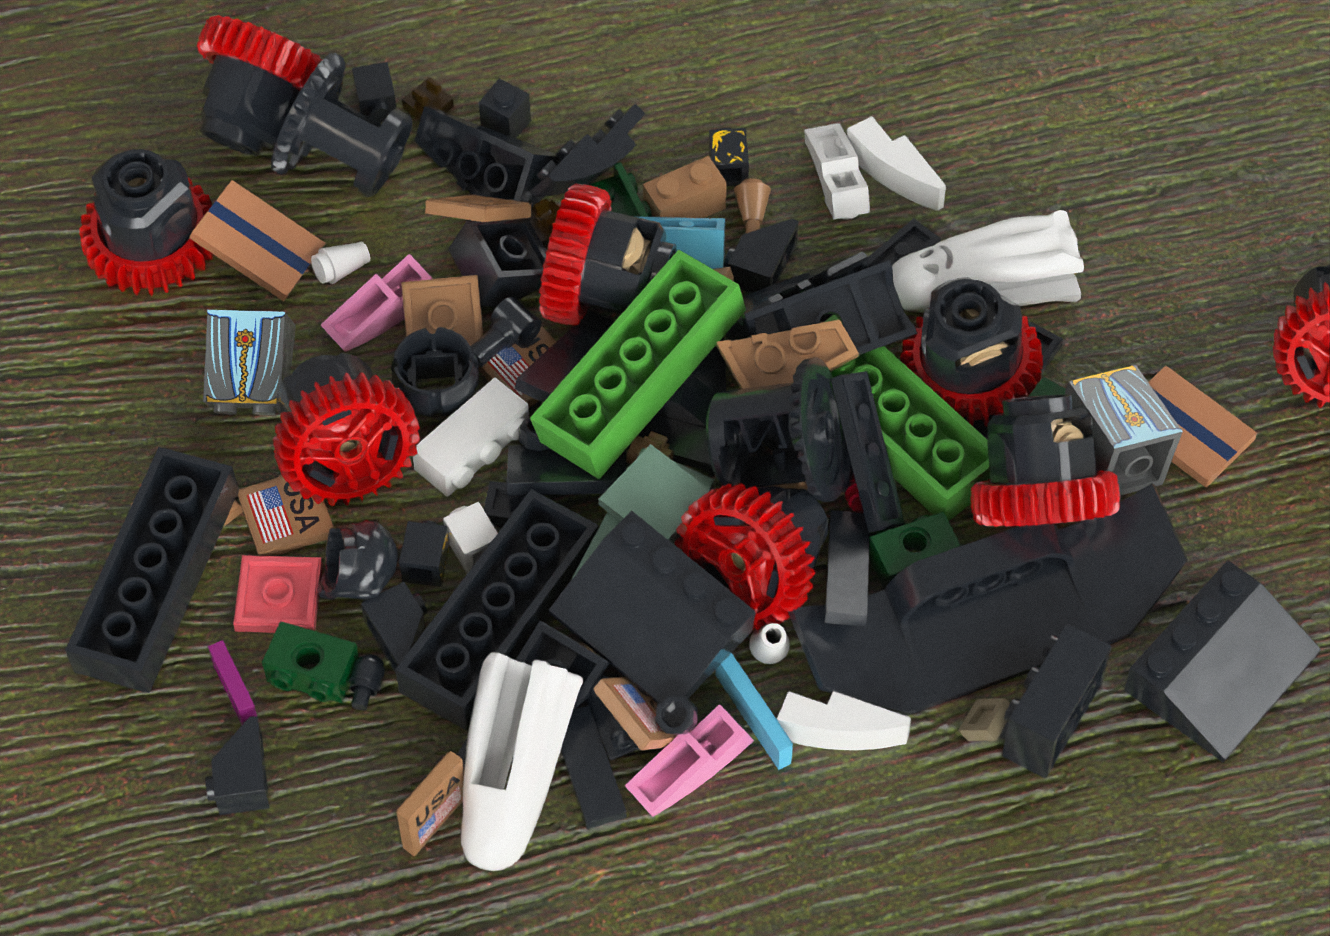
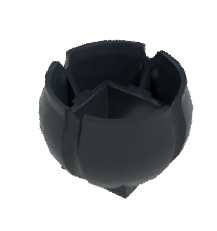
[391,327,479,417]

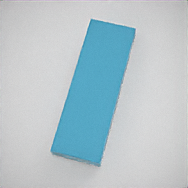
[715,653,793,770]

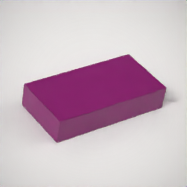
[208,640,257,725]

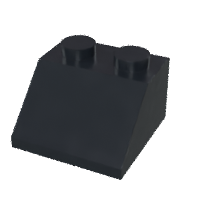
[448,218,546,307]

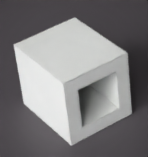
[443,501,498,574]

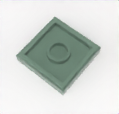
[599,444,710,542]

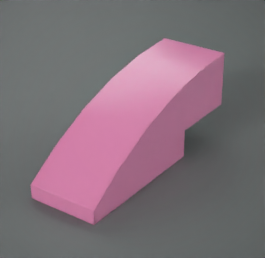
[321,254,433,352]
[625,704,754,816]

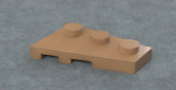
[716,320,859,389]

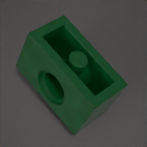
[869,512,961,590]
[262,621,359,703]

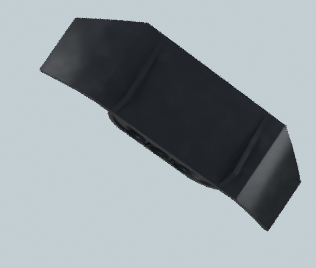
[788,483,1188,716]

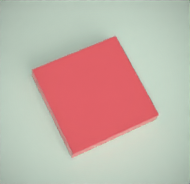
[233,555,323,633]

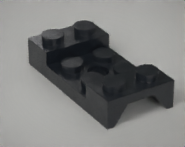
[740,260,917,355]

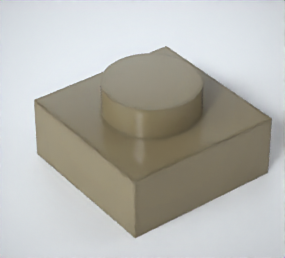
[958,698,1010,741]

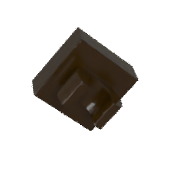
[402,77,454,121]
[528,198,560,249]

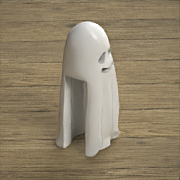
[892,210,1084,313]
[461,652,583,871]

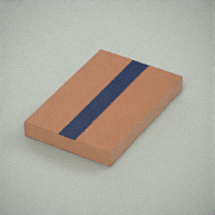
[190,180,325,301]
[1148,366,1257,487]

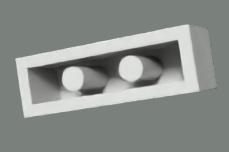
[413,377,529,497]

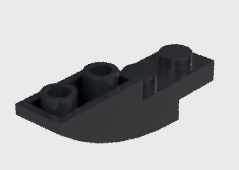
[530,103,645,197]

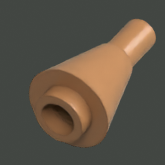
[734,178,771,234]

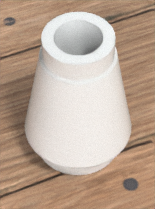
[311,241,370,284]
[749,623,790,664]

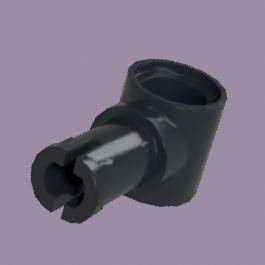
[470,297,542,368]

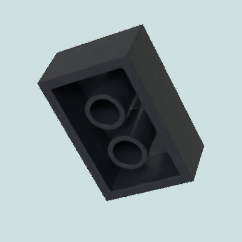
[1000,623,1111,779]

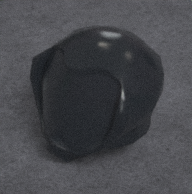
[317,519,398,600]

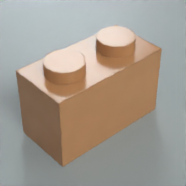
[643,156,726,218]

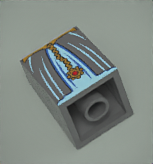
[203,310,296,416]
[1065,365,1183,495]

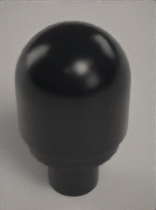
[349,654,385,711]

